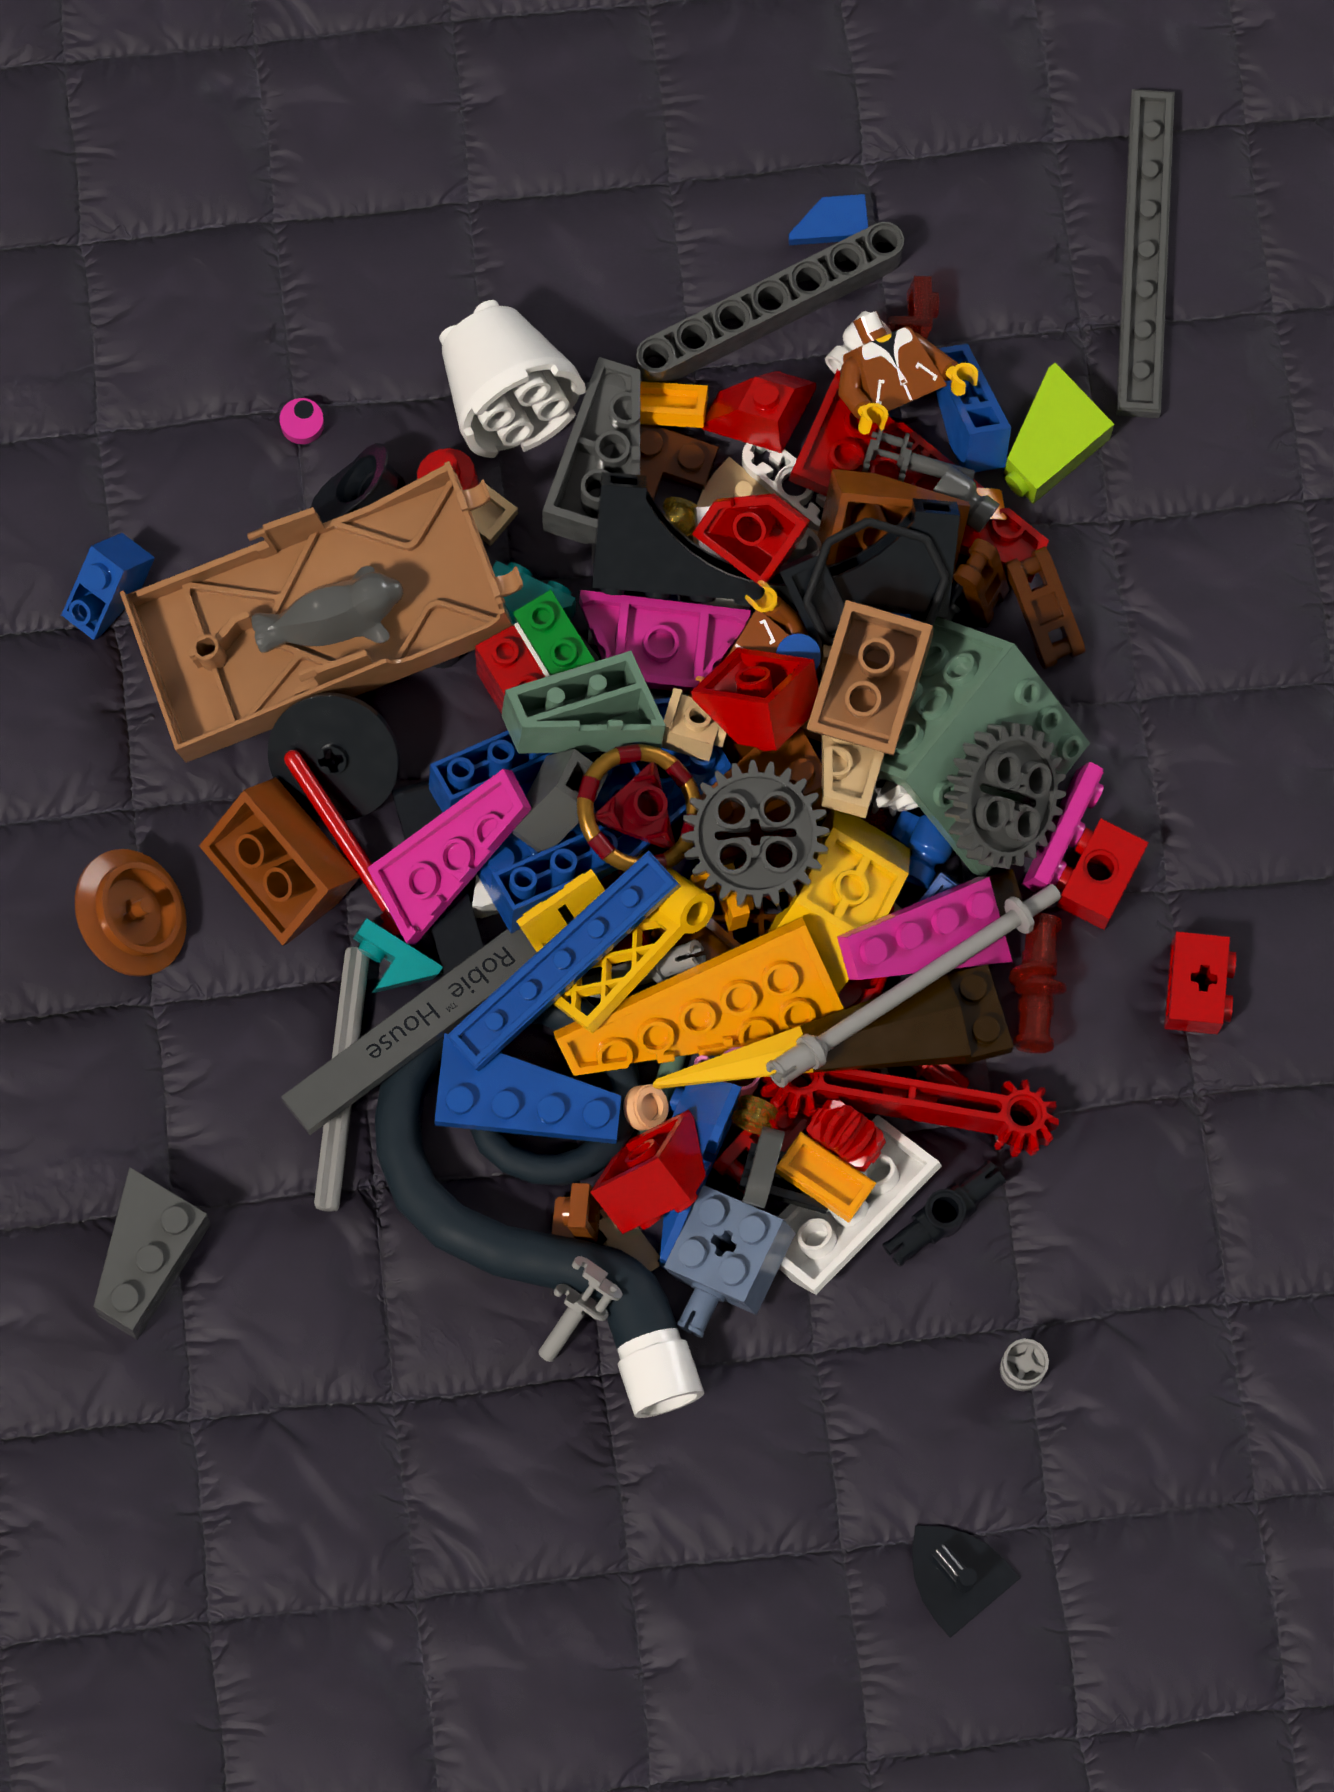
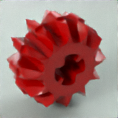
[806,1100,886,1172]

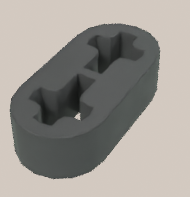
[742,1126,785,1208]

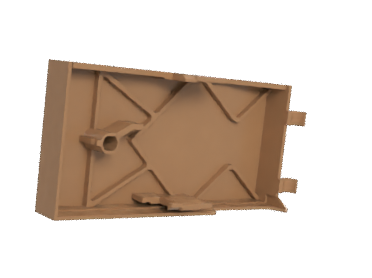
[120,461,523,763]

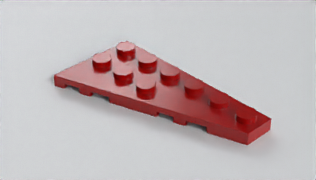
[788,369,1049,583]

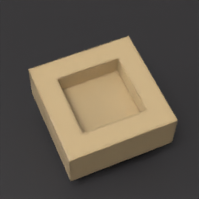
[471,483,518,546]

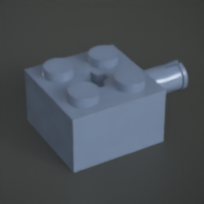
[664,1185,796,1338]

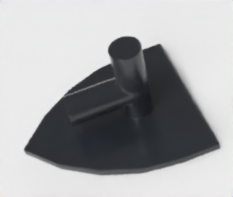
[912,1526,1020,1638]

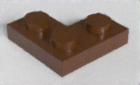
[640,424,719,500]

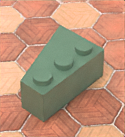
[501,651,666,754]

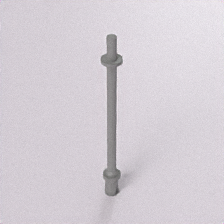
[766,884,1061,1088]

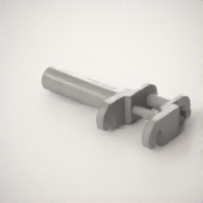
[539,1256,622,1362]

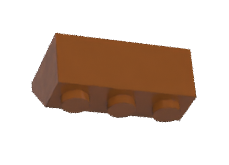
[199,777,360,946]

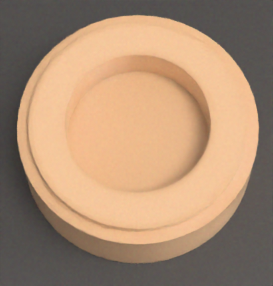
[623,1084,669,1131]

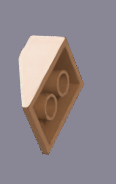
[806,600,934,756]

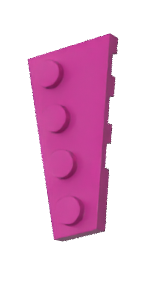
[367,769,532,945]
[837,877,1012,980]

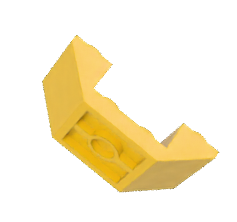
[768,810,910,994]

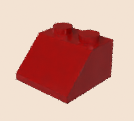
[691,647,819,751]
[590,1110,706,1234]

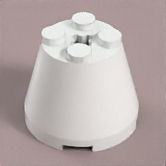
[439,300,586,458]

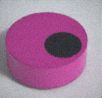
[280,398,324,444]

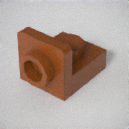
[552,1183,601,1243]

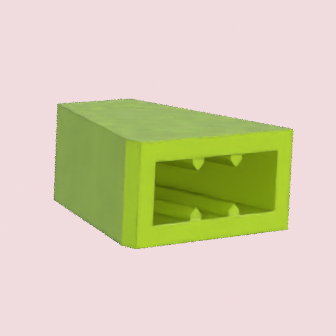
[1004,363,1114,504]

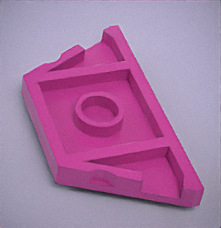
[579,590,751,693]

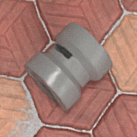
[999,1338,1049,1391]

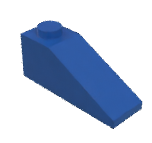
[935,344,1011,472]

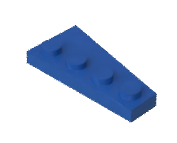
[434,1033,621,1144]

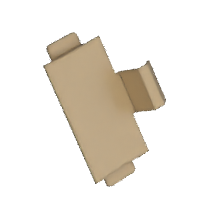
[599,1209,660,1272]

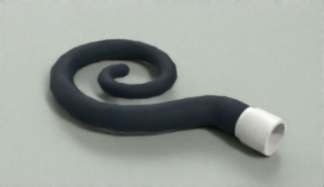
[375,998,705,1418]

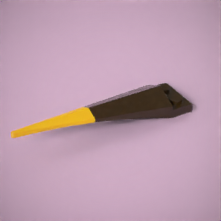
[652,964,1014,1089]

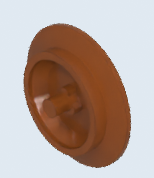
[75,849,187,977]

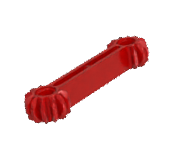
[760,1069,1059,1158]

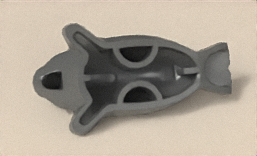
[251,566,403,653]

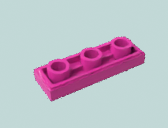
[1021,762,1104,892]

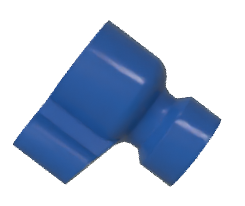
[890,811,954,889]

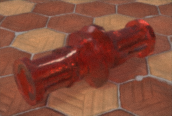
[1009,913,1067,1054]

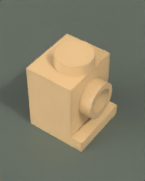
[661,688,727,761]

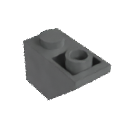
[511,749,608,853]

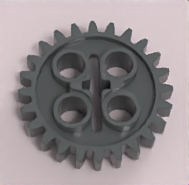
[944,721,1066,869]
[681,760,830,909]

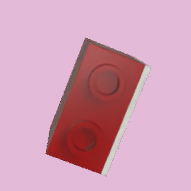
[475,622,550,714]

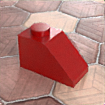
[702,371,817,453]
[692,493,810,588]

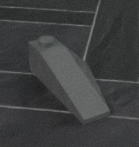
[542,357,640,544]

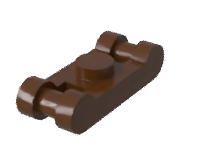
[953,538,1009,628]
[1003,547,1086,669]

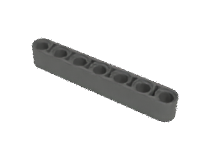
[636,222,904,383]

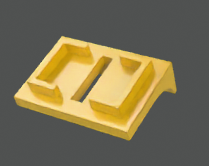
[516,869,605,952]

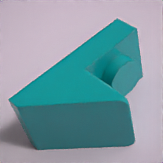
[353,918,443,993]

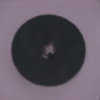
[268,692,400,821]

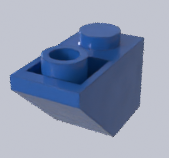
[61,533,155,640]

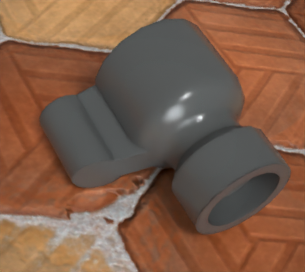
[933,465,1000,533]

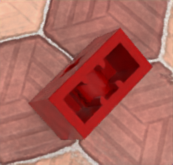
[1164,931,1236,1035]

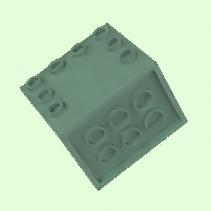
[821,617,1090,877]

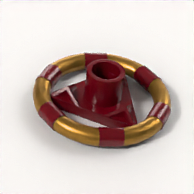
[577,743,702,872]

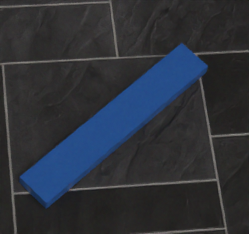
[446,850,681,1071]

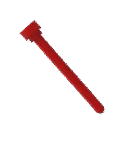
[284,750,401,937]

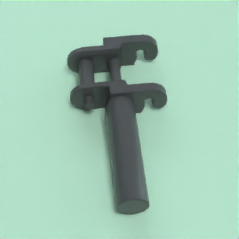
[861,428,975,482]

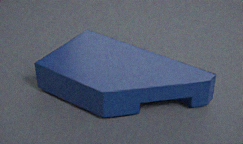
[788,194,868,245]

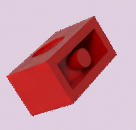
[1056,819,1149,930]

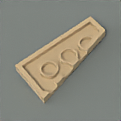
[821,644,885,818]

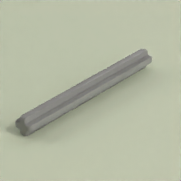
[314,947,370,1212]

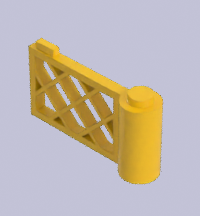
[553,853,715,1034]

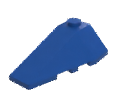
[659,1082,742,1270]

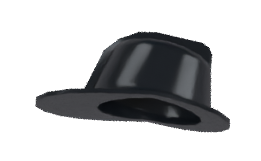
[310,443,406,523]

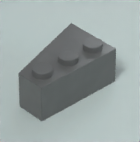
[93,1167,211,1340]

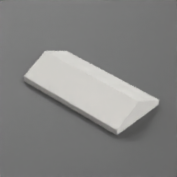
[778,1115,942,1295]

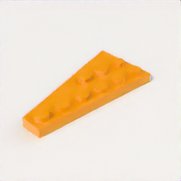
[553,917,844,1076]

